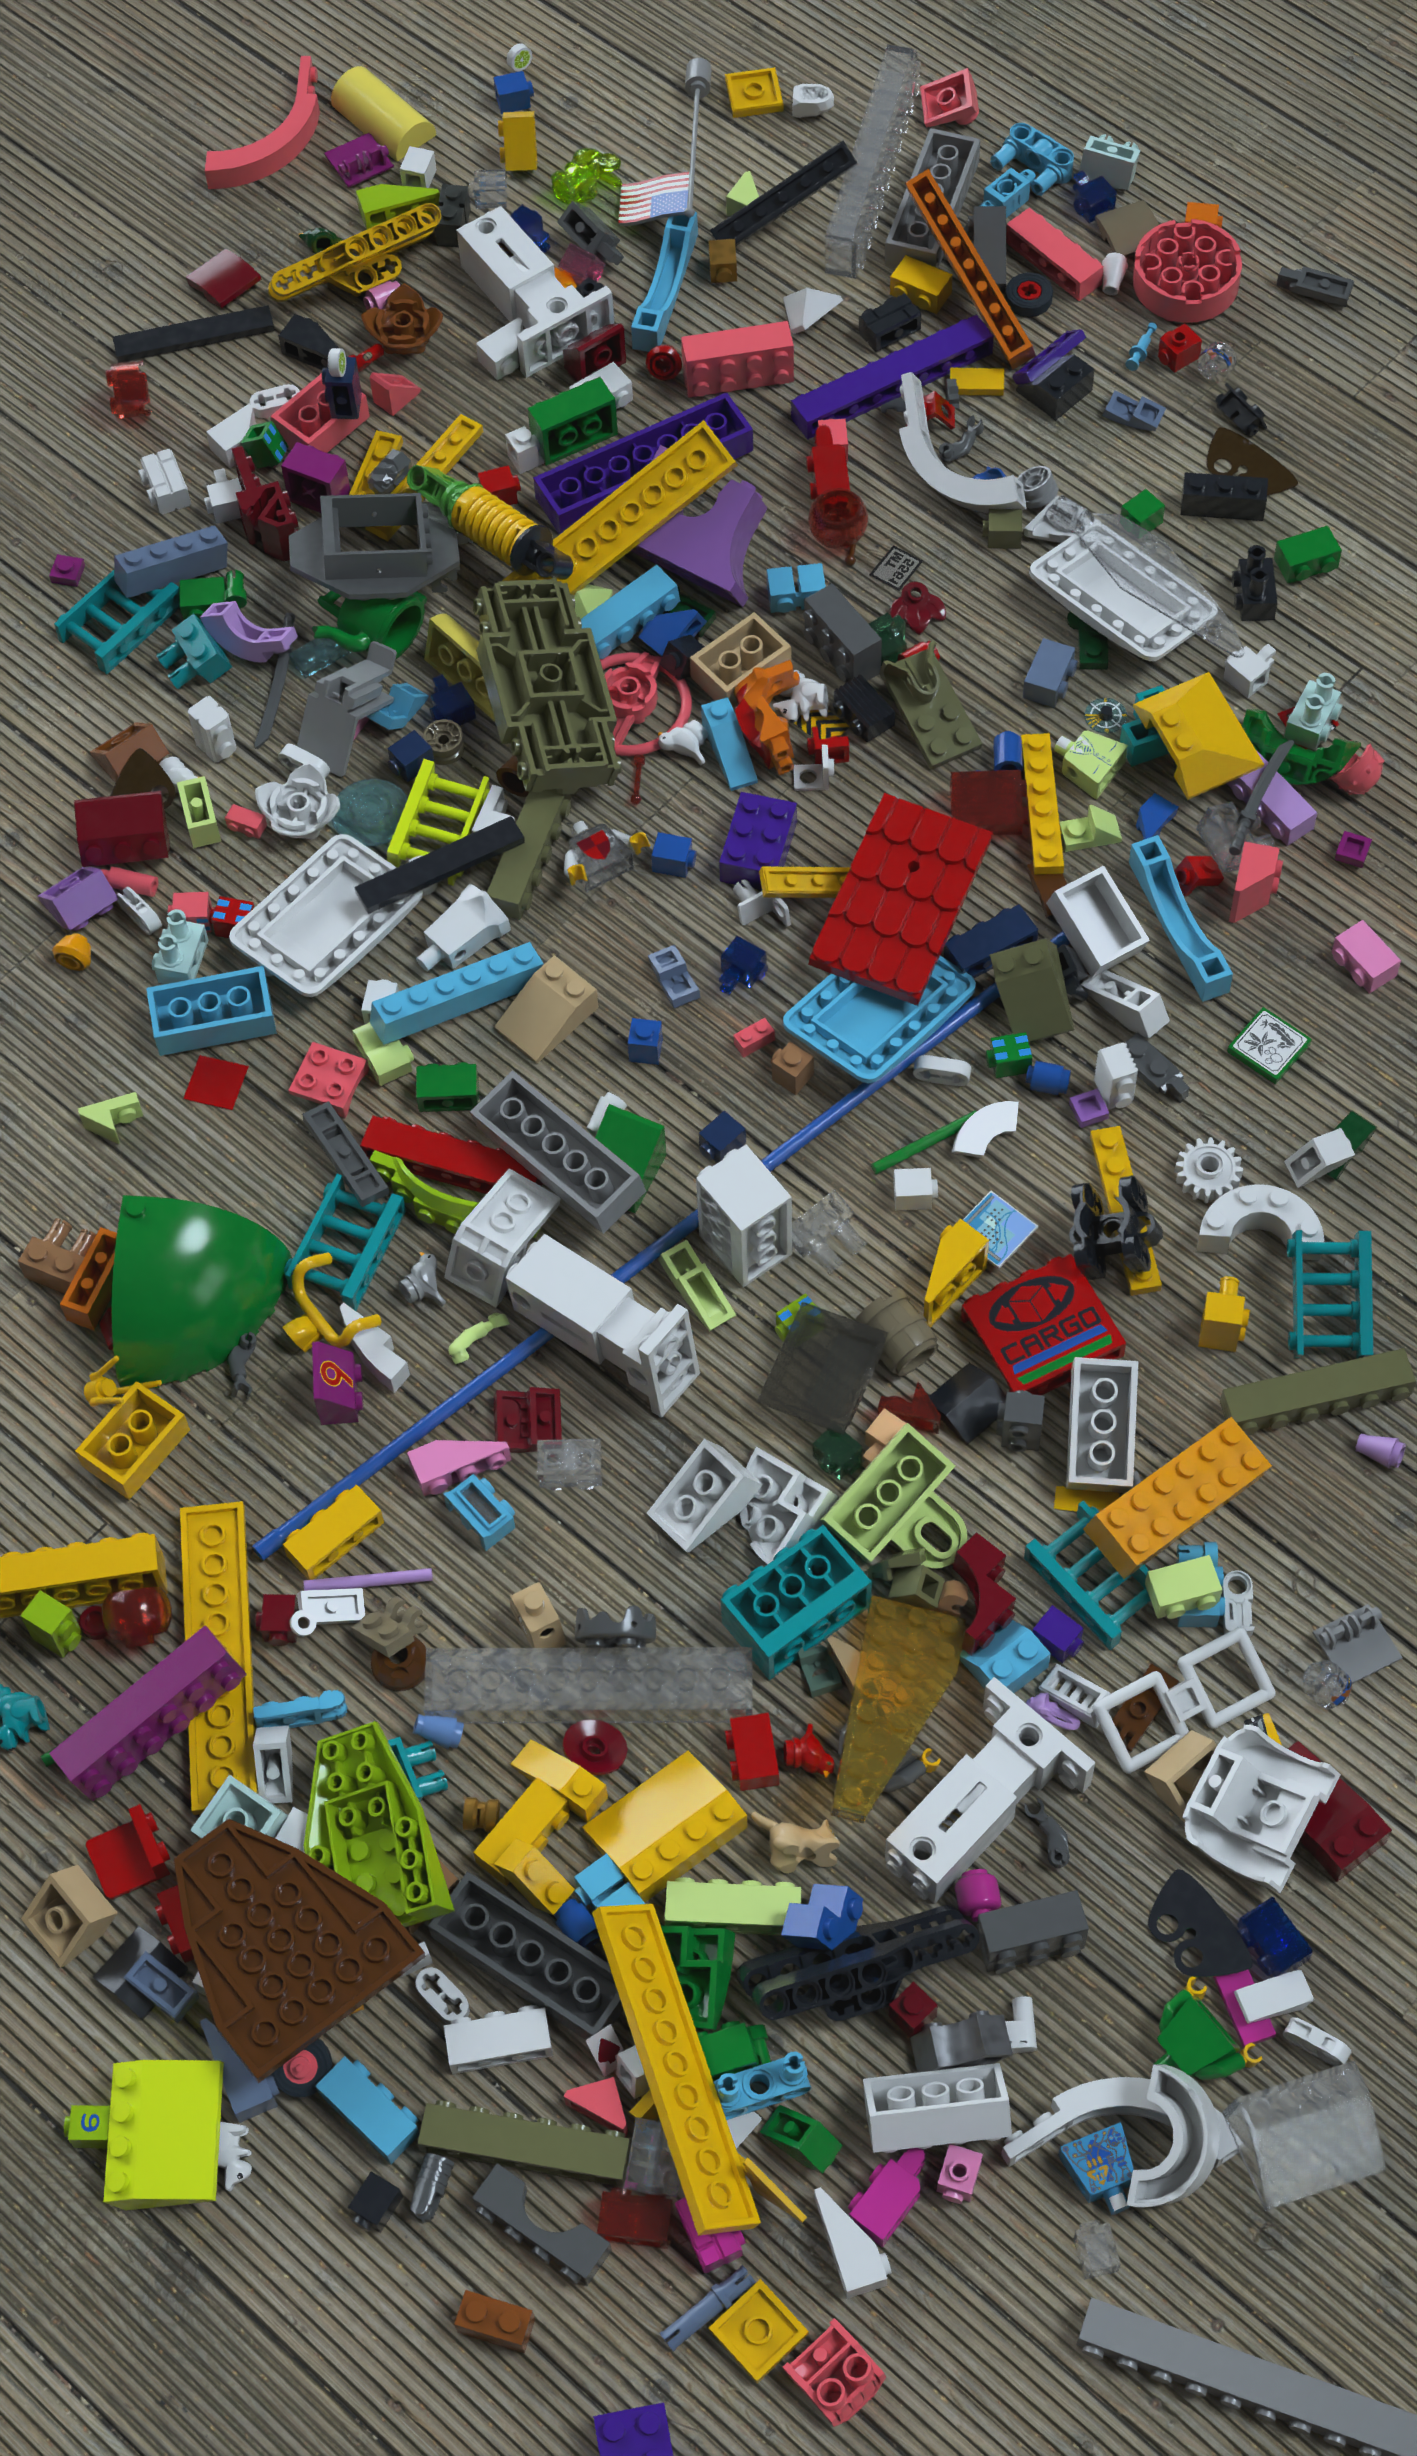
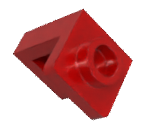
[1174,856,1224,896]

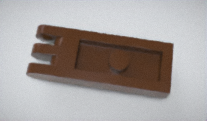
[1103,1663,1179,1752]

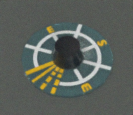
[1085,698,1127,734]

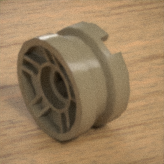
[423,719,465,765]

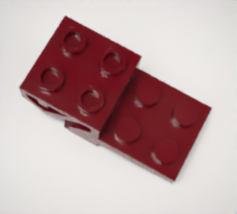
[232,446,299,561]

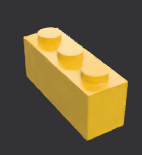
[283,1485,384,1580]
[473,1777,570,1886]

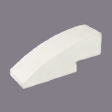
[340,1303,410,1393]

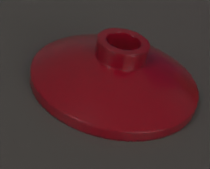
[562,1719,628,1775]

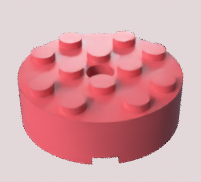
[1133,219,1242,323]

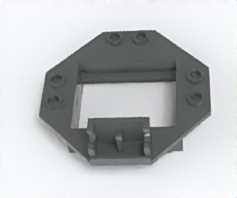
[289,493,460,601]

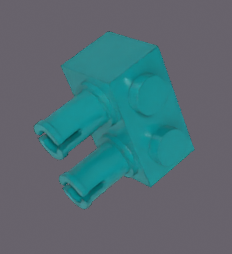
[156,613,232,690]
[388,1737,448,1802]

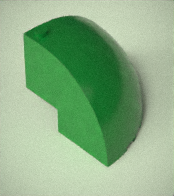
[112,1195,293,1389]

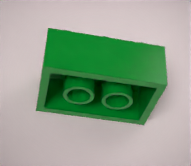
[527,377,618,466]

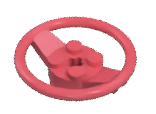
[600,651,692,756]

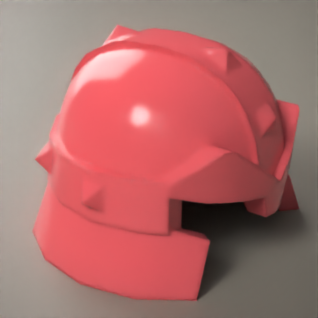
[1328,740,1385,795]

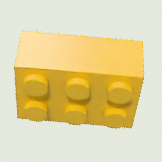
[75,1381,190,1500]

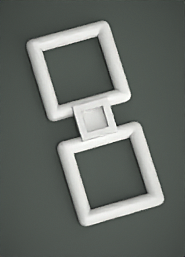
[1092,1627,1276,1774]

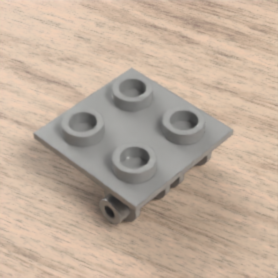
[1312,1604,1403,1685]

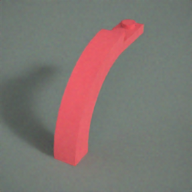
[205,56,320,189]

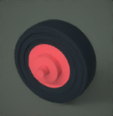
[271,2038,333,2097]

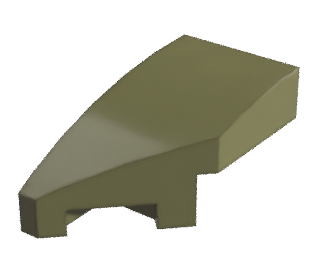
[868,1547,926,1580]

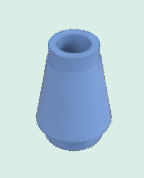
[413,1714,464,1750]

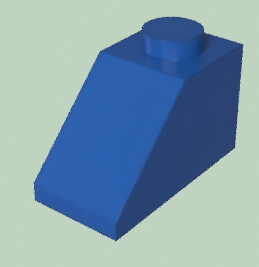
[639,609,707,657]

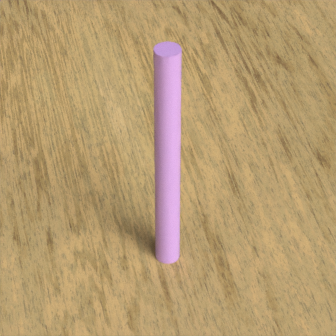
[304,1568,433,1591]

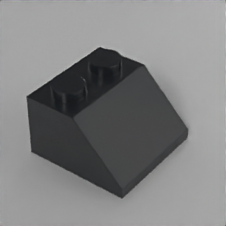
[1016,354,1095,421]

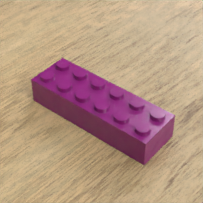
[49,1625,247,1801]

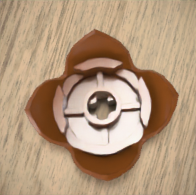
[361,283,443,355]

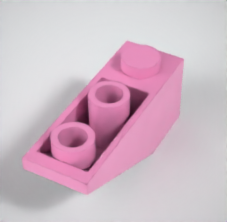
[407,1440,511,1497]

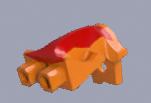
[734,660,800,775]

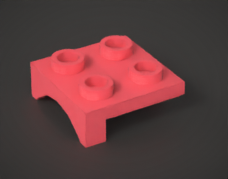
[288,1042,369,1119]

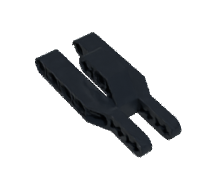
[737,1905,980,2021]

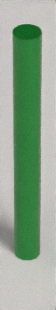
[871,1110,977,1175]

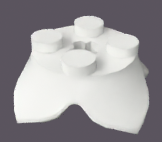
[255,762,340,840]

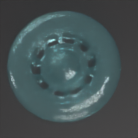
[332,779,408,846]

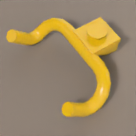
[282,1252,382,1353]

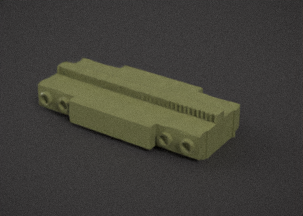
[473,577,622,794]

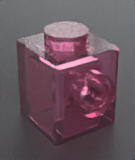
[558,243,606,282]

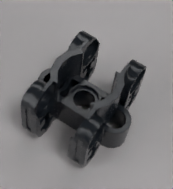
[1069,1175,1163,1280]

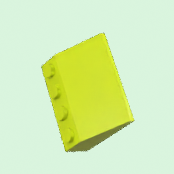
[103,2060,224,2211]

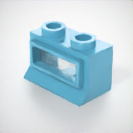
[443,1474,515,1551]

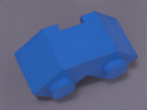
[781,1884,863,1950]

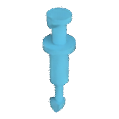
[1125,323,1157,371]

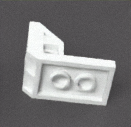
[444,1168,561,1307]

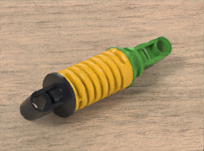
[407,465,573,580]

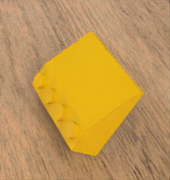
[582,1751,748,1903]

